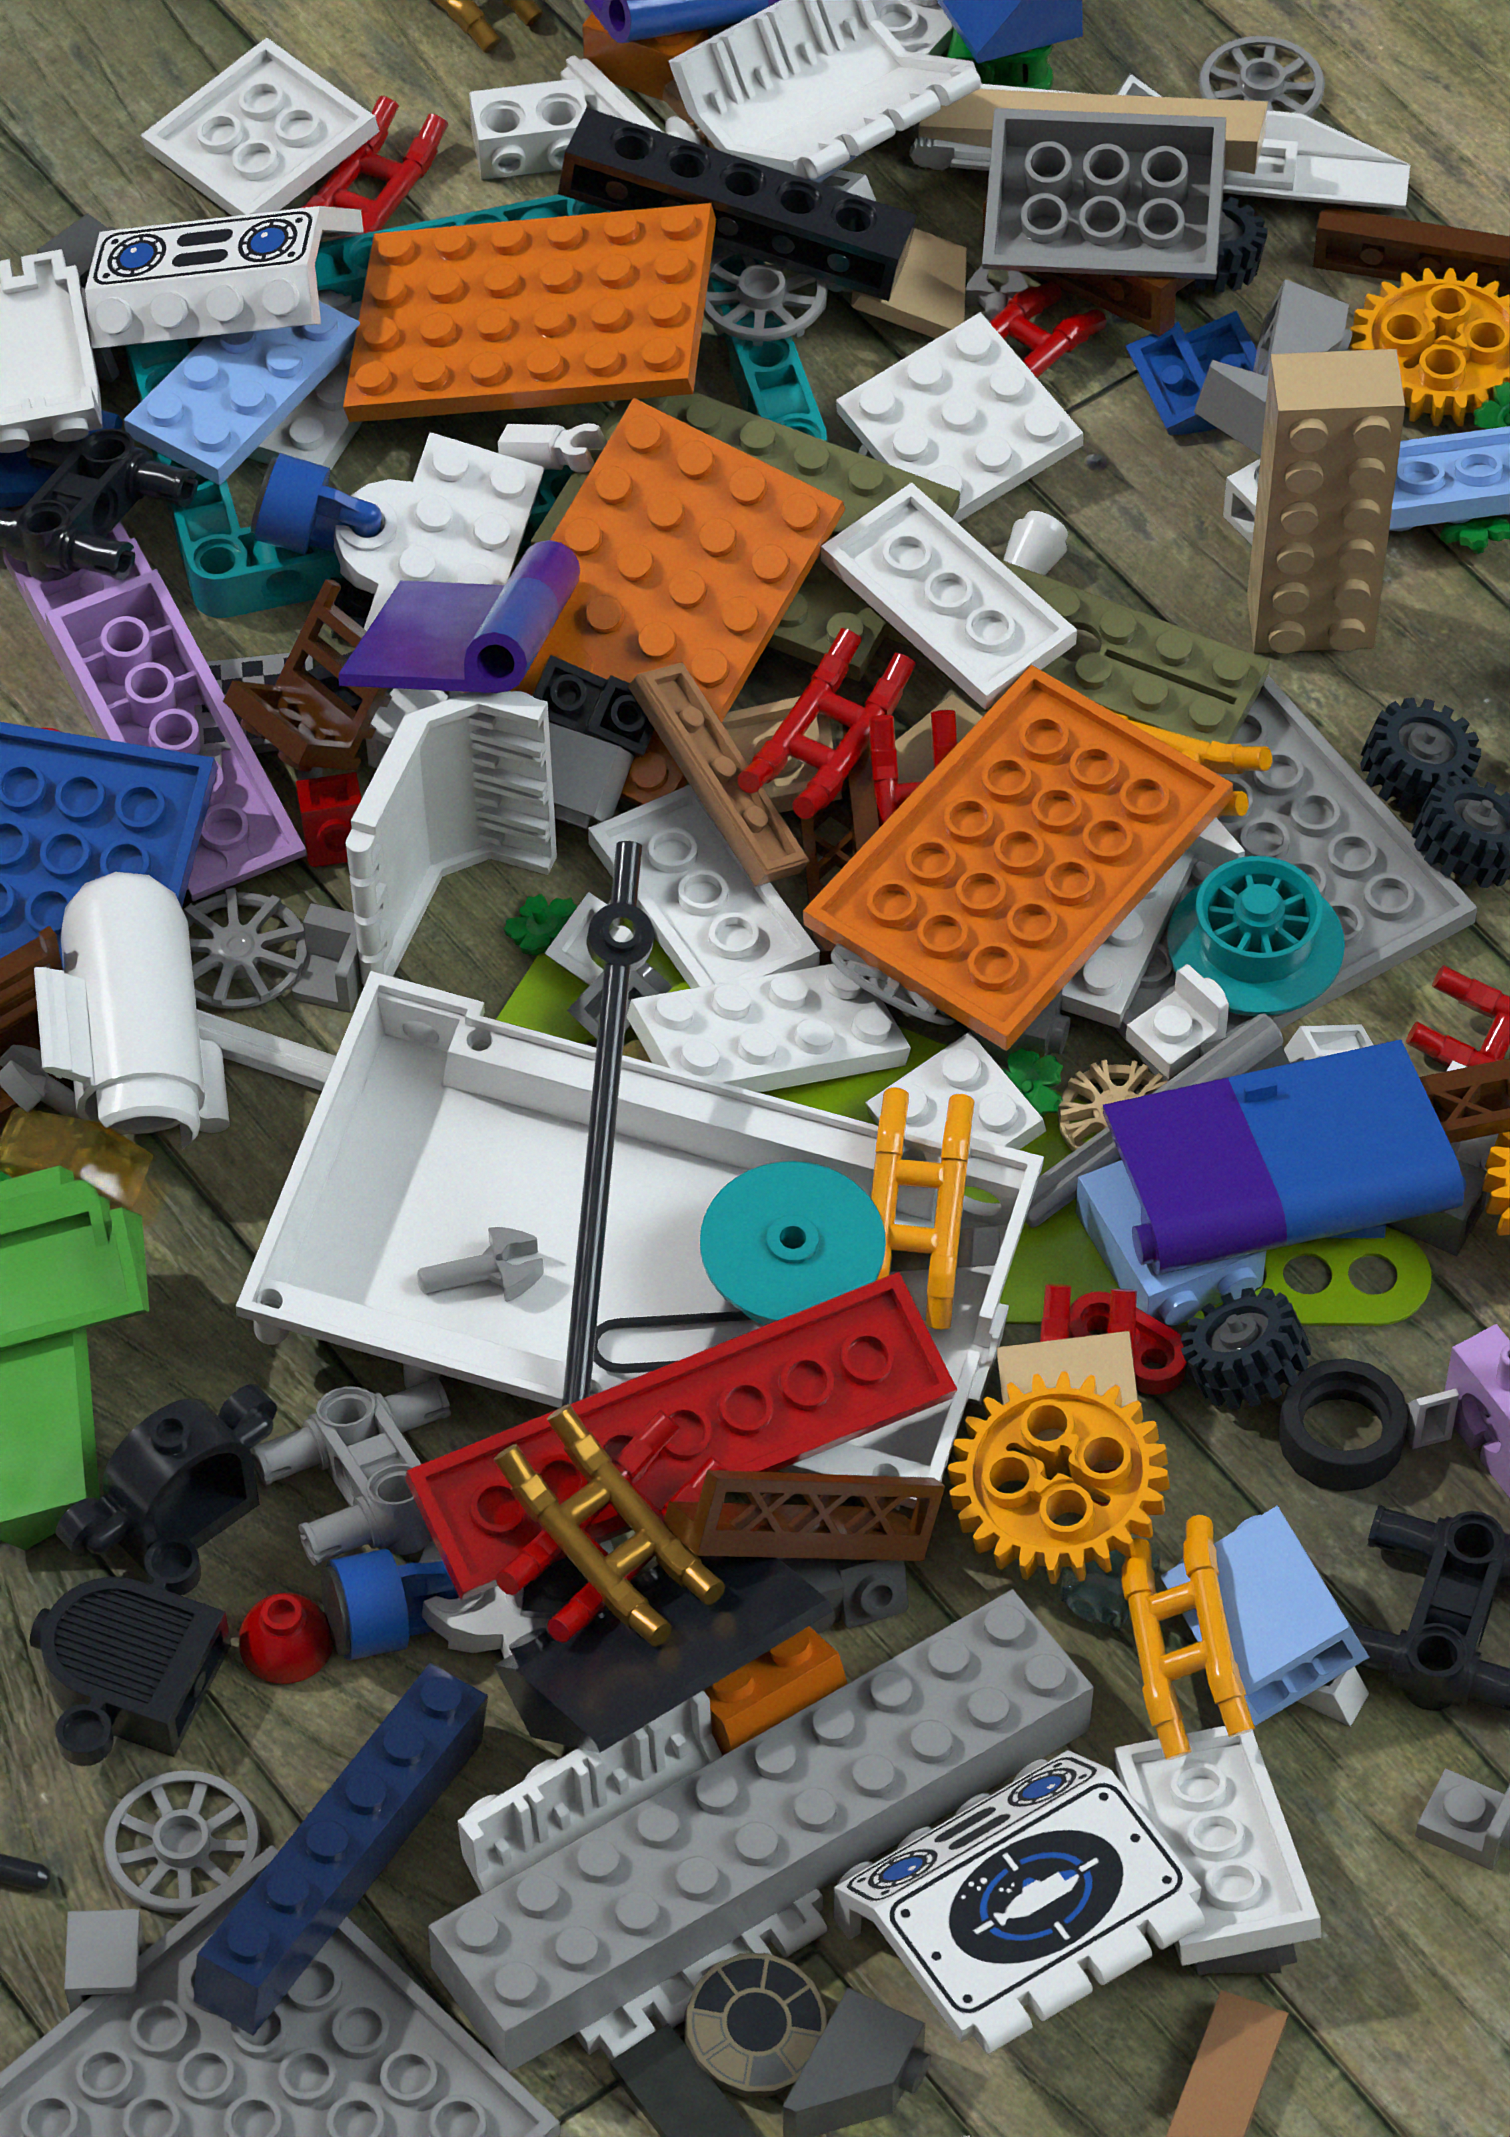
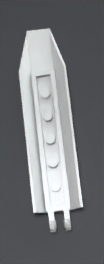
[909,84,1410,210]

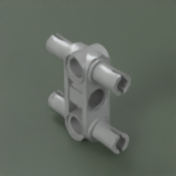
[250,1377,451,1566]

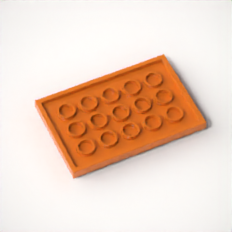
[343,203,716,423]
[463,398,846,807]
[803,664,1233,1051]

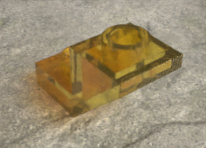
[0,1107,154,1210]

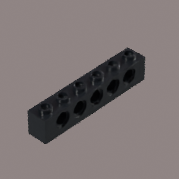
[558,107,917,302]

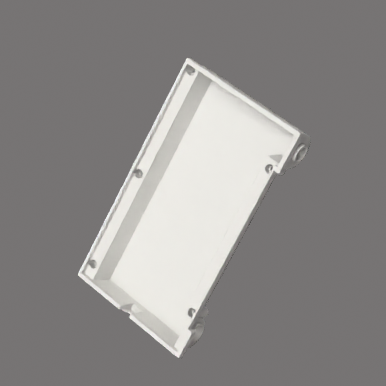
[236,971,1044,1511]

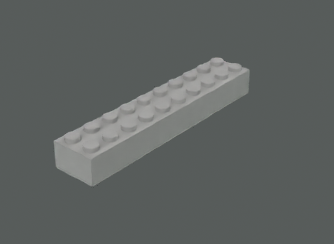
[428,1589,1094,2073]

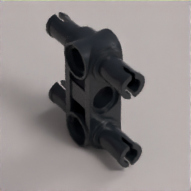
[0,428,198,581]
[1346,1505,1510,1711]

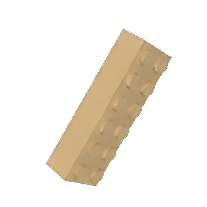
[1247,349,1405,654]

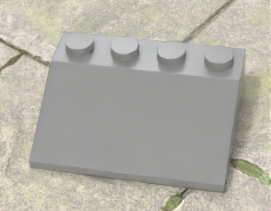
[982,108,1226,279]

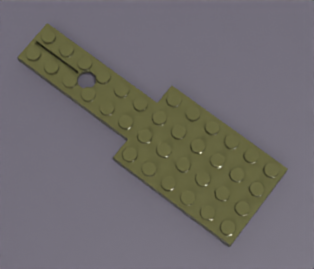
[531,392,1270,744]

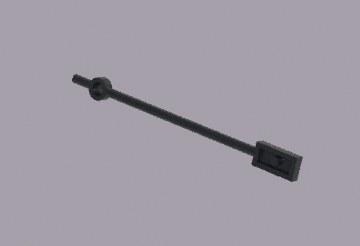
[520,841,654,1619]

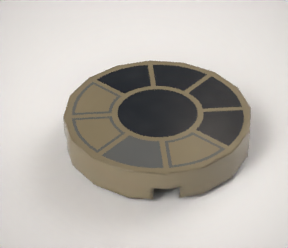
[684,1953,827,2097]

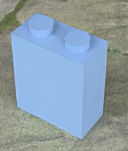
[1076,1160,1266,1326]
[1160,1505,1369,1726]

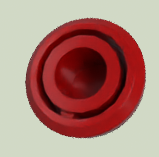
[239,1593,333,1684]

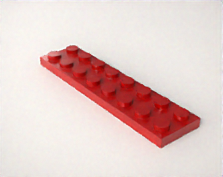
[405,1272,957,1601]

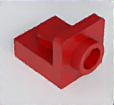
[296,772,362,867]

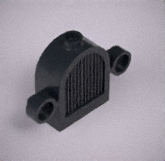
[56,1384,277,1573]
[29,1536,231,1766]

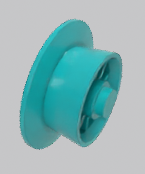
[1167,856,1345,1016]
[700,1161,886,1326]

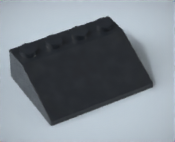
[494,1554,833,1753]

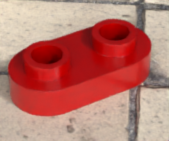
[1069,1291,1187,1395]

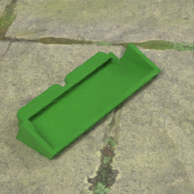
[0,1165,100,1551]
[0,1180,149,1351]

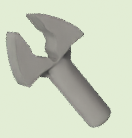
[965,266,1028,341]
[0,1045,98,1132]
[417,1227,544,1302]

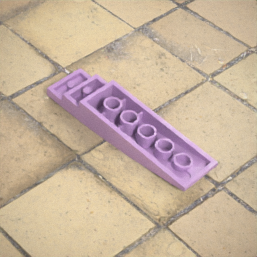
[2,521,306,901]

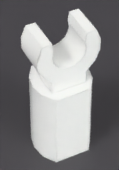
[498,424,607,472]

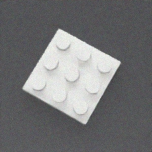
[141,38,379,216]
[836,312,1083,523]

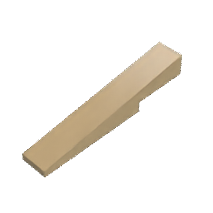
[919,89,1268,174]

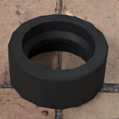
[1278,1358,1408,1491]

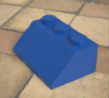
[936,0,1083,63]

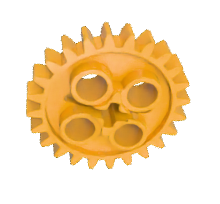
[1348,268,1510,426]
[948,1371,1170,1584]

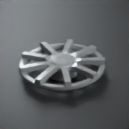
[1199,36,1325,118]
[704,249,827,346]
[184,888,307,1009]
[831,943,957,1025]
[103,1771,261,1917]

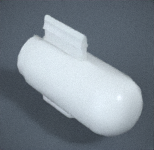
[34,872,230,1150]

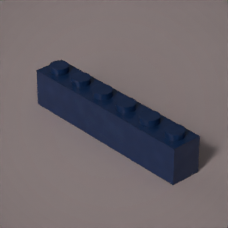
[193,1663,488,2036]

